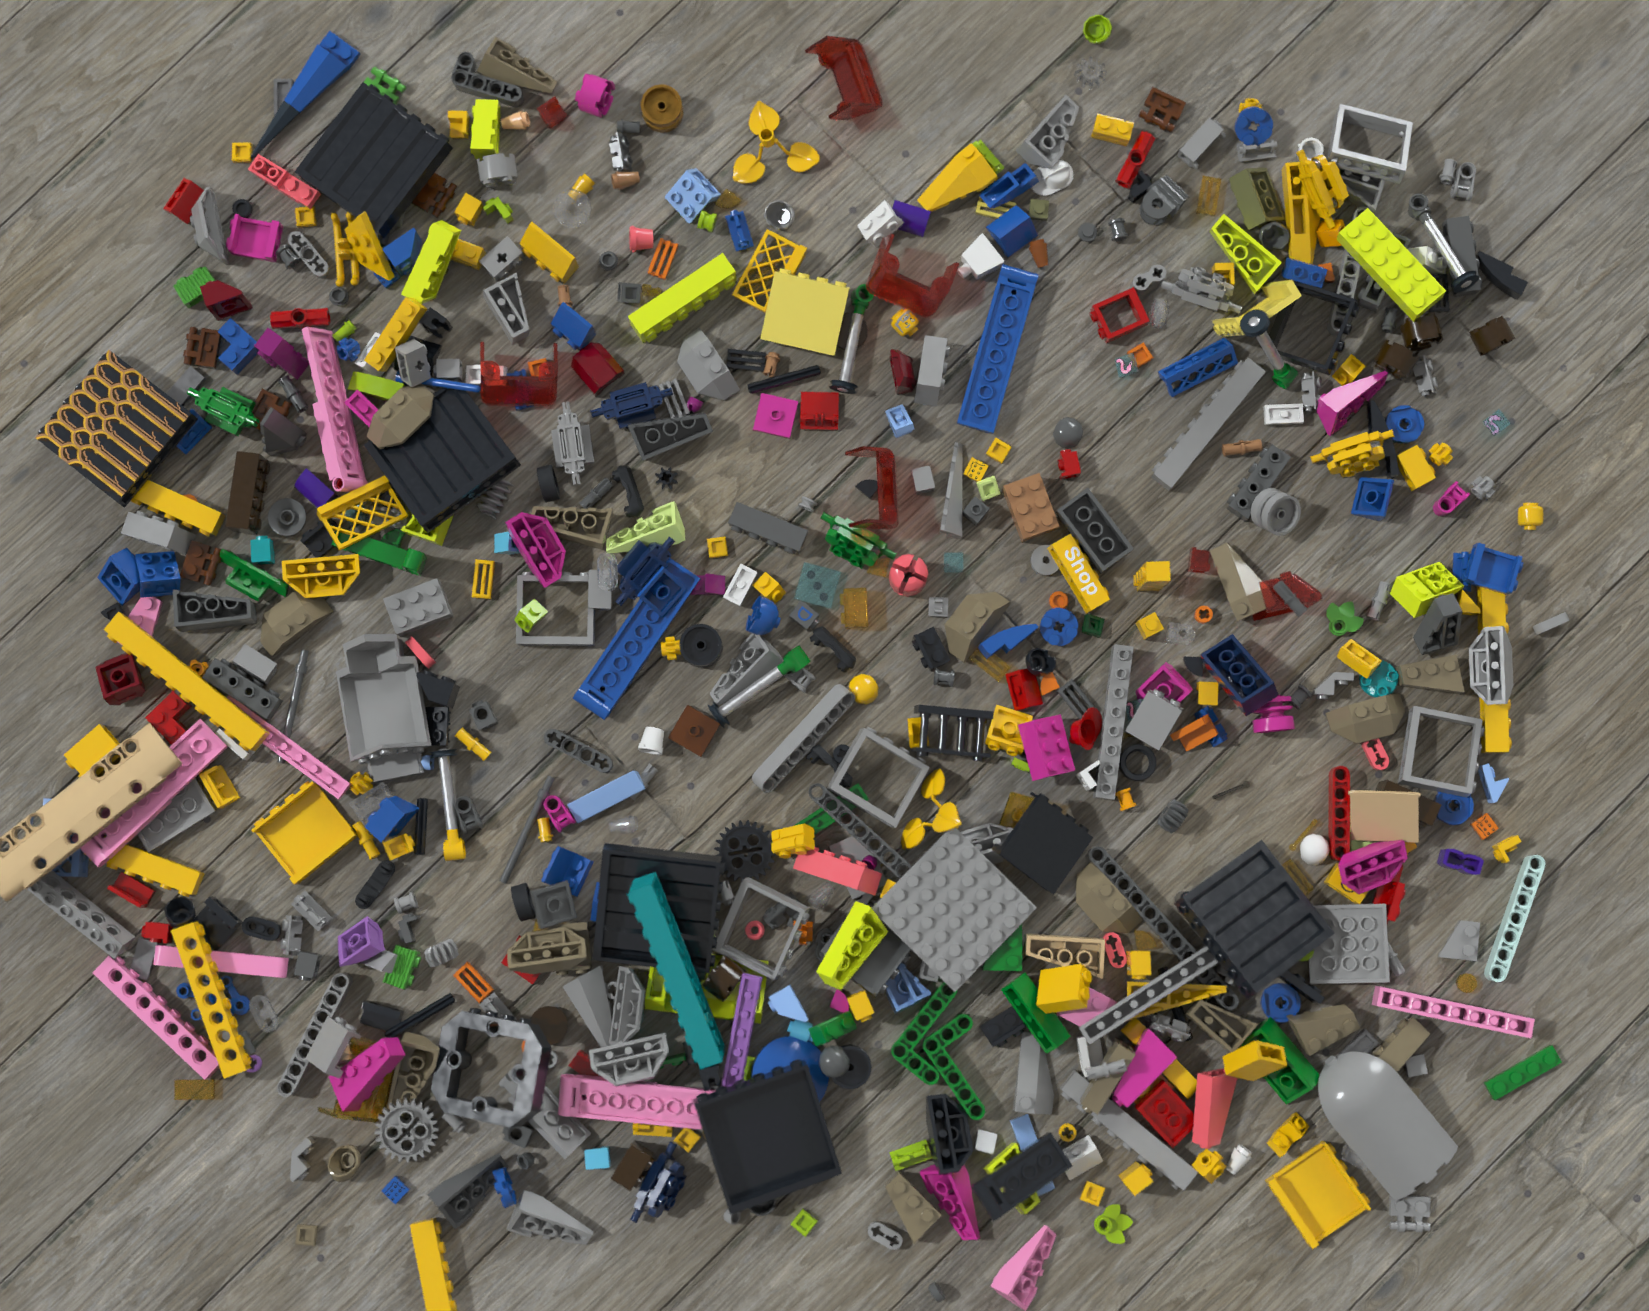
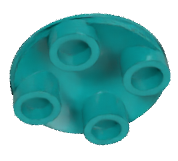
[1359,660,1398,698]

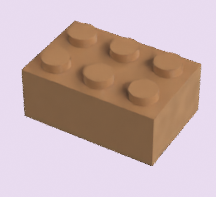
[1002,473,1059,542]

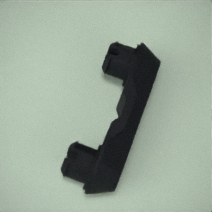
[612,465,644,518]
[810,627,856,672]
[807,745,853,788]
[355,860,395,909]

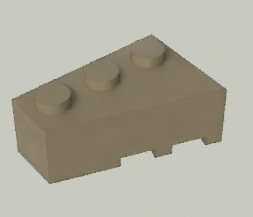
[1395,655,1465,694]
[1185,1000,1258,1053]
[1286,1004,1360,1056]
[885,1170,941,1243]

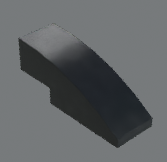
[1475,251,1528,300]

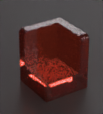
[537,96,567,129]
[1187,547,1210,574]

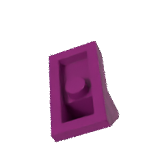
[690,574,725,595]

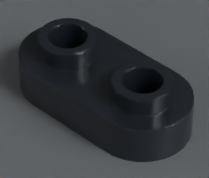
[242,916,281,941]

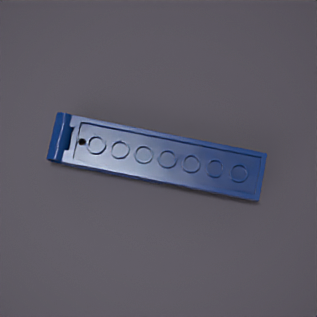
[957,264,1039,434]
[573,558,701,720]

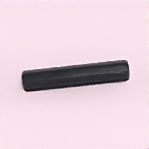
[414,798,428,855]

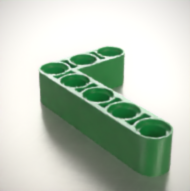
[331,528,427,576]
[891,981,957,1085]
[923,1014,985,1120]

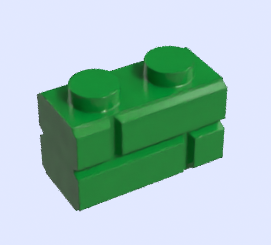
[809,1011,857,1046]

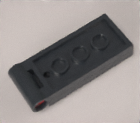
[971,1132,1072,1221]

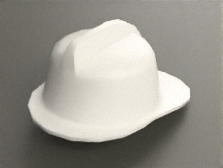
[1031,160,1074,196]

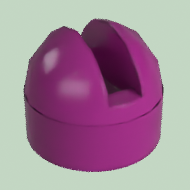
[687,397,703,412]
[861,855,877,870]

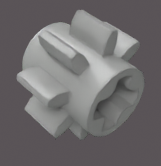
[1471,476,1496,499]

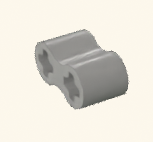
[1131,265,1166,295]

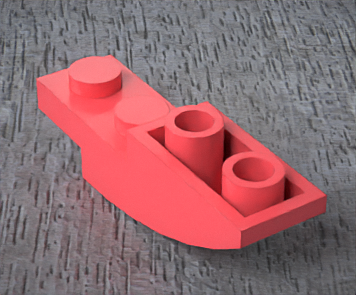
[248,154,321,209]

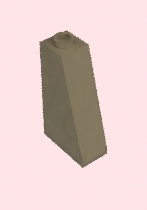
[1080,1037,1136,1115]

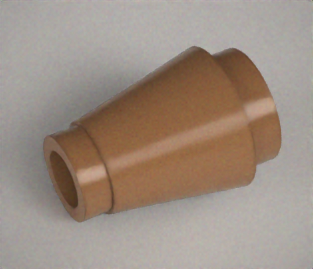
[611,172,640,190]

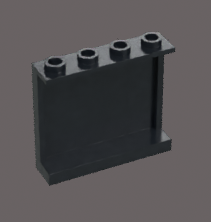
[992,792,1093,895]

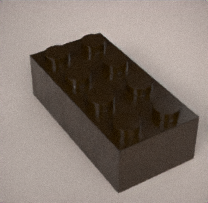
[225,451,270,535]

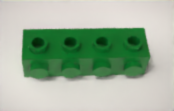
[1001,972,1071,1054]

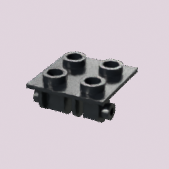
[425,707,451,746]

